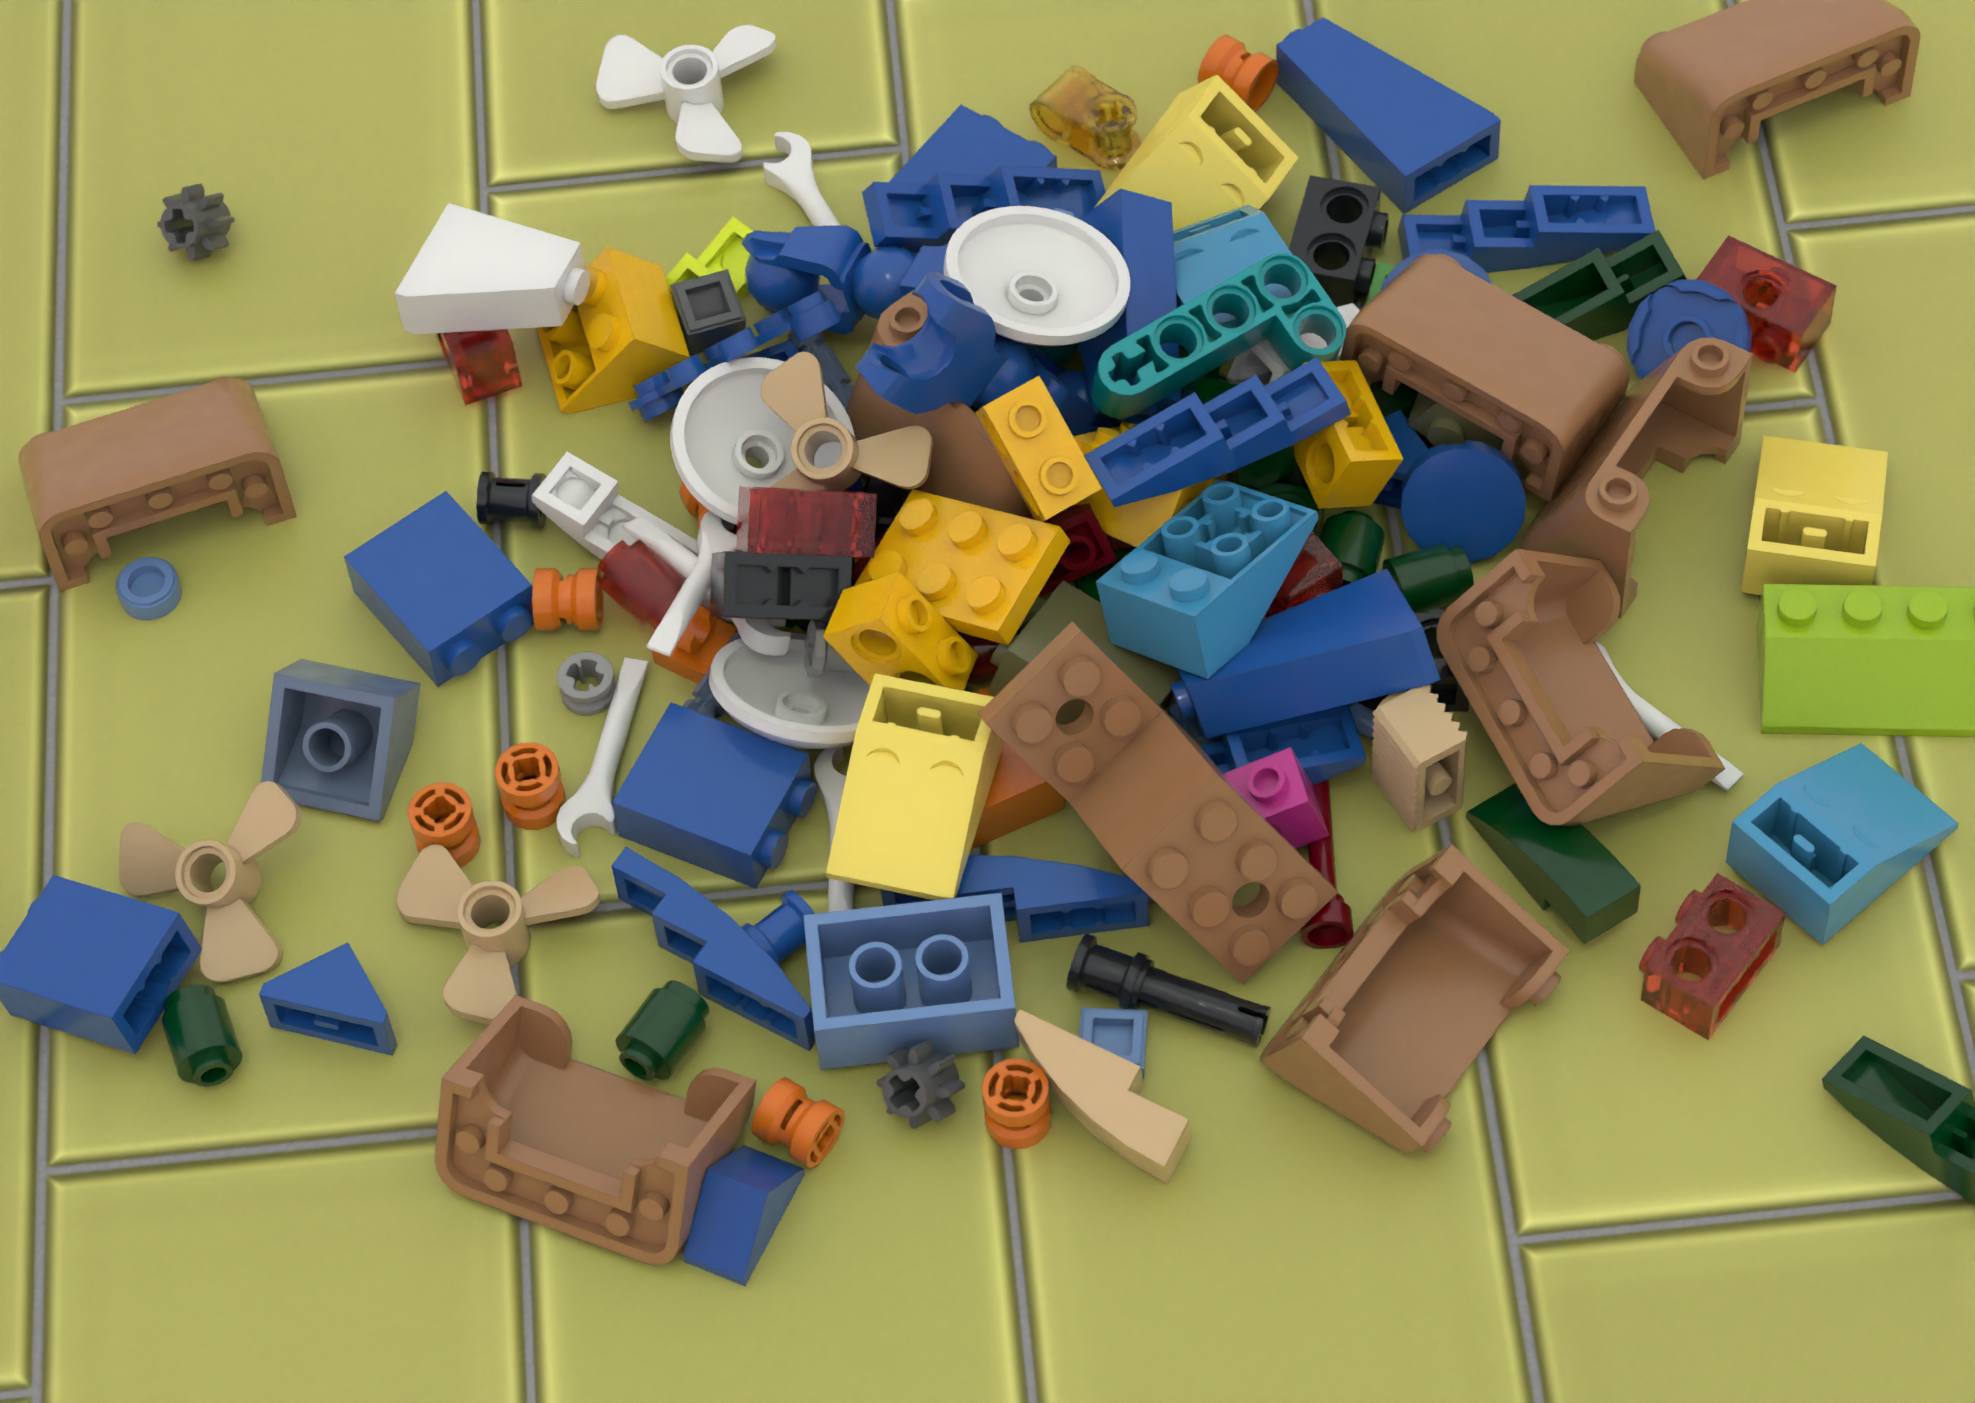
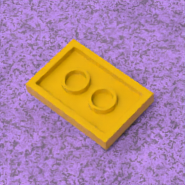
[854,489,1070,646]

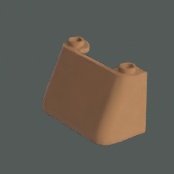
[1634,0,1920,180]
[1340,253,1630,502]
[846,290,1031,517]
[1522,337,1753,619]
[18,377,297,592]
[1437,549,1725,826]
[1260,844,1570,1154]
[435,995,757,1265]

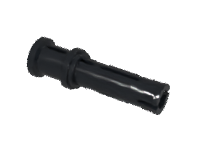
[1066,934,1271,1047]

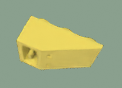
[1094,74,1299,231]
[1741,435,1888,595]
[826,673,1004,900]

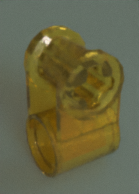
[1029,65,1141,170]

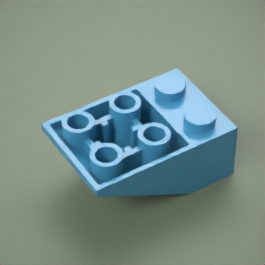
[1173,205,1292,328]
[1096,478,1319,679]
[1726,743,1959,945]

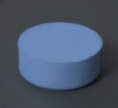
[116,557,182,620]

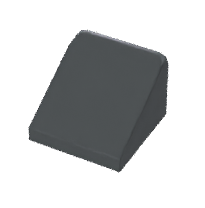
[670,269,746,355]

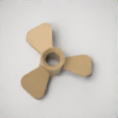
[745,352,934,555]
[119,781,301,983]
[396,844,600,1025]

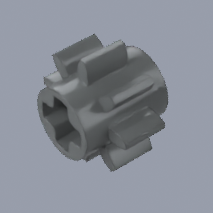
[157,184,235,261]
[877,1040,965,1129]

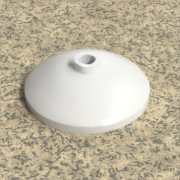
[943,206,1130,346]
[670,357,855,529]
[709,633,870,749]

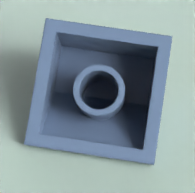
[261,659,421,821]

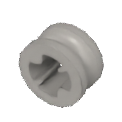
[557,651,616,716]

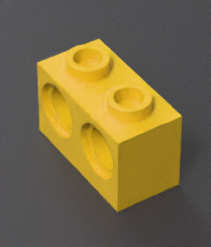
[1294,360,1403,509]
[975,376,1102,522]
[823,571,978,691]

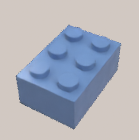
[803,893,1019,1070]

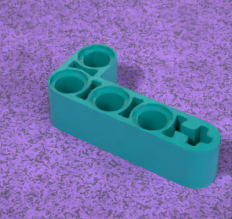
[1091,253,1346,418]

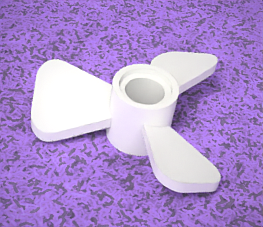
[596,25,776,163]

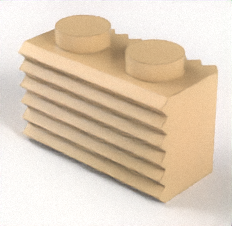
[1370,685,1467,832]

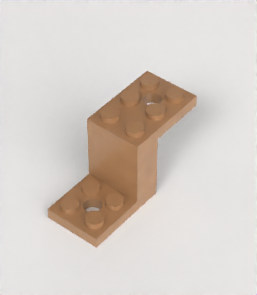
[978,621,1338,984]

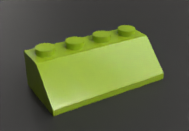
[1756,584,1975,737]

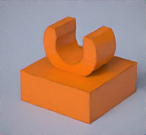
[652,605,738,684]

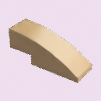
[1014,1009,1192,1184]

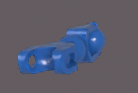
[742,225,998,335]
[855,271,1115,436]

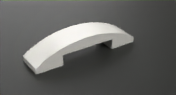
[532,452,733,622]

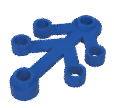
[628,290,842,422]

